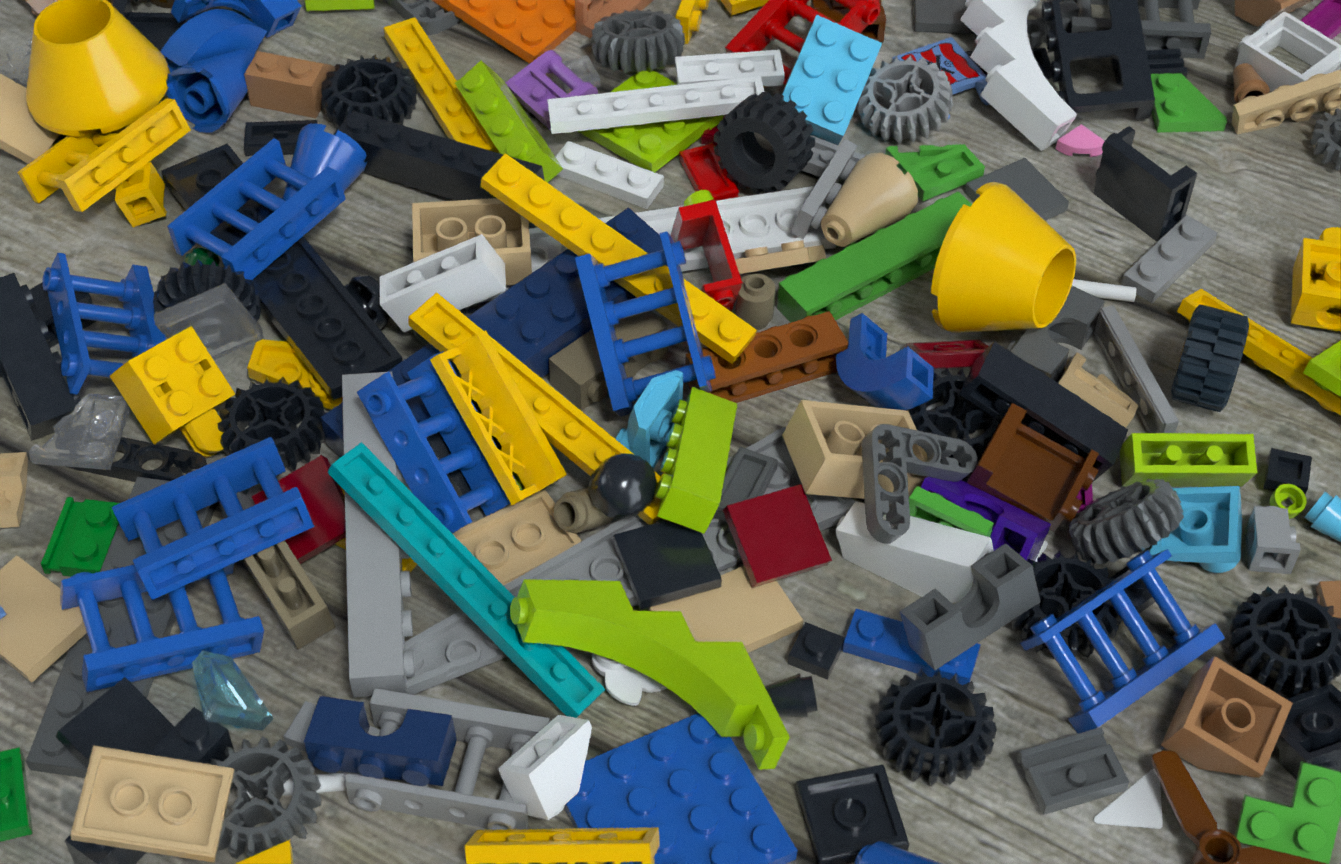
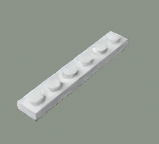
[547,76,764,134]

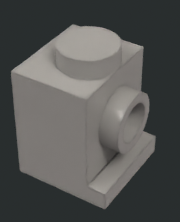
[1245,506,1301,574]

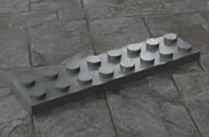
[26,477,217,778]

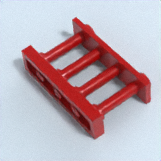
[725,0,881,88]

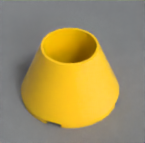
[26,0,170,136]
[931,182,1076,333]

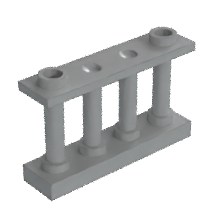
[345,688,550,830]

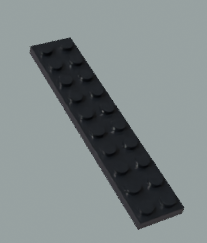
[161,144,403,401]

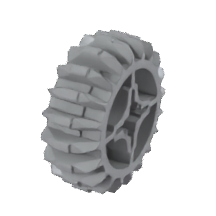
[857,55,953,144]

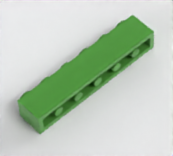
[777,191,972,323]

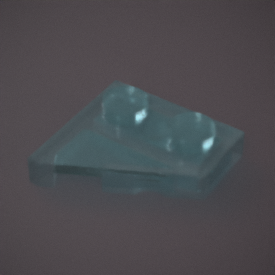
[192,651,274,731]

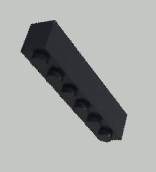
[334,111,545,222]

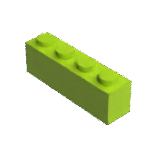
[455,60,563,183]
[655,387,737,534]

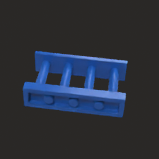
[167,138,346,280]
[575,231,716,417]
[42,253,166,394]
[357,351,521,534]
[112,437,314,600]
[1020,549,1225,734]
[60,563,264,692]

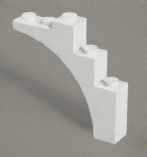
[960,0,1077,151]

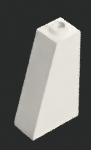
[836,501,994,604]

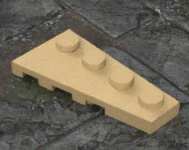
[1232,69,1341,134]

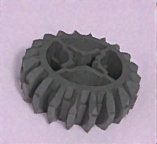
[591,9,685,74]
[1069,479,1184,564]
[210,736,322,859]

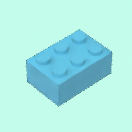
[782,15,882,145]

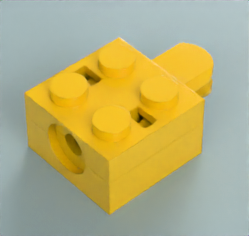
[1291,227,1341,331]
[110,326,235,458]

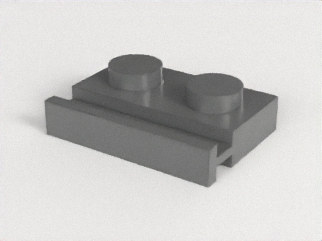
[1017,727,1130,815]

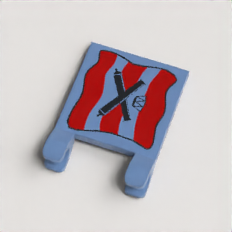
[892,37,990,119]

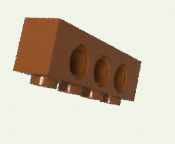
[685,311,848,403]

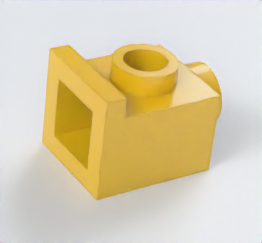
[115,162,167,227]

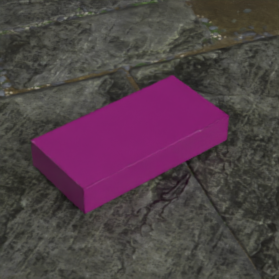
[1300,0,1341,40]

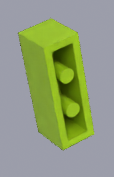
[1119,433,1257,487]

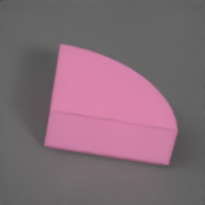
[1055,124,1104,157]

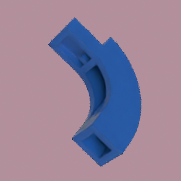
[171,0,301,38]
[161,9,267,98]
[836,313,934,410]

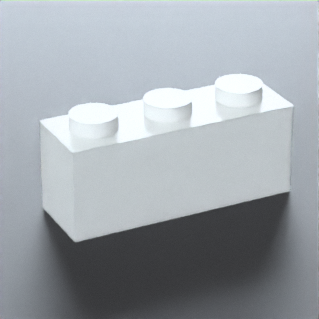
[380,234,506,332]

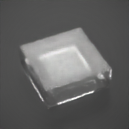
[558,56,600,94]

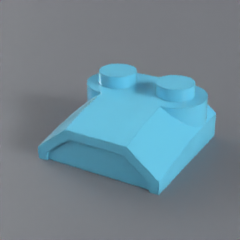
[616,370,683,469]
[1150,486,1242,573]

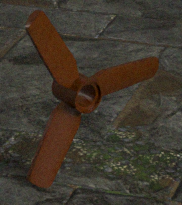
[1151,750,1326,864]

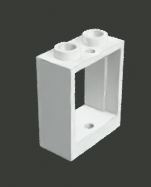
[1235,11,1341,92]

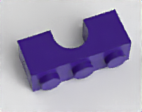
[921,477,1051,561]

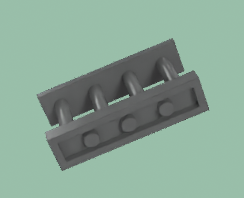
[1063,0,1211,59]

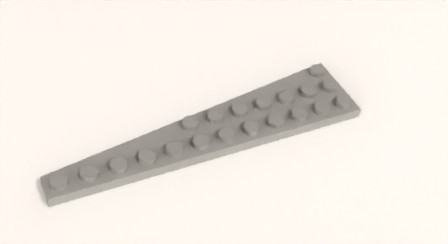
[405,427,855,695]

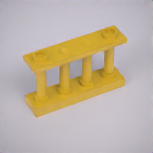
[17,98,191,212]

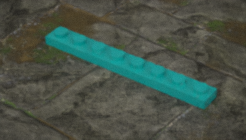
[327,442,606,718]

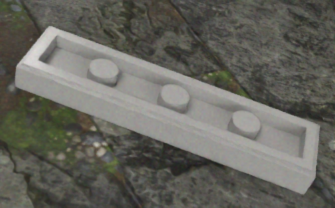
[1094,305,1179,433]

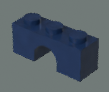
[304,696,457,786]

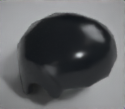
[345,274,390,329]
[588,453,658,518]

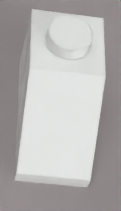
[498,715,592,820]

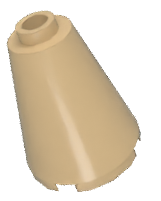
[821,153,918,247]

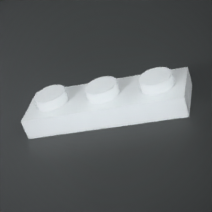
[675,50,785,86]
[556,141,664,209]

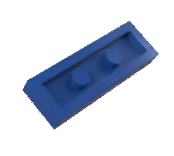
[843,608,981,685]

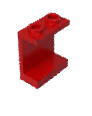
[670,199,742,312]

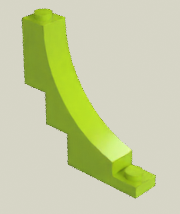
[510,579,790,770]

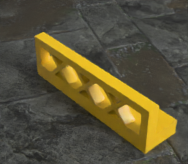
[430,331,567,506]
[465,827,660,864]

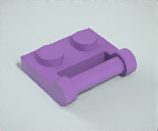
[505,50,598,130]

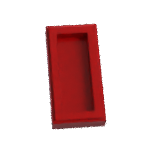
[679,143,739,201]

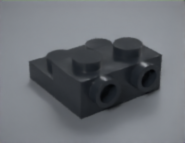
[1276,684,1341,780]

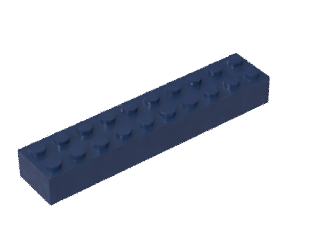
[321,207,668,457]

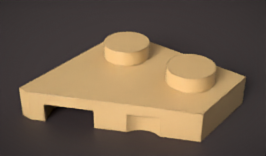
[735,240,826,274]
[1058,352,1138,428]

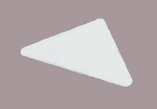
[1094,769,1163,829]

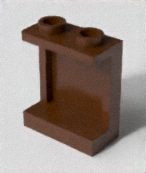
[967,403,1099,532]

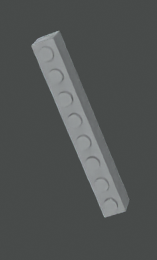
[342,372,415,697]

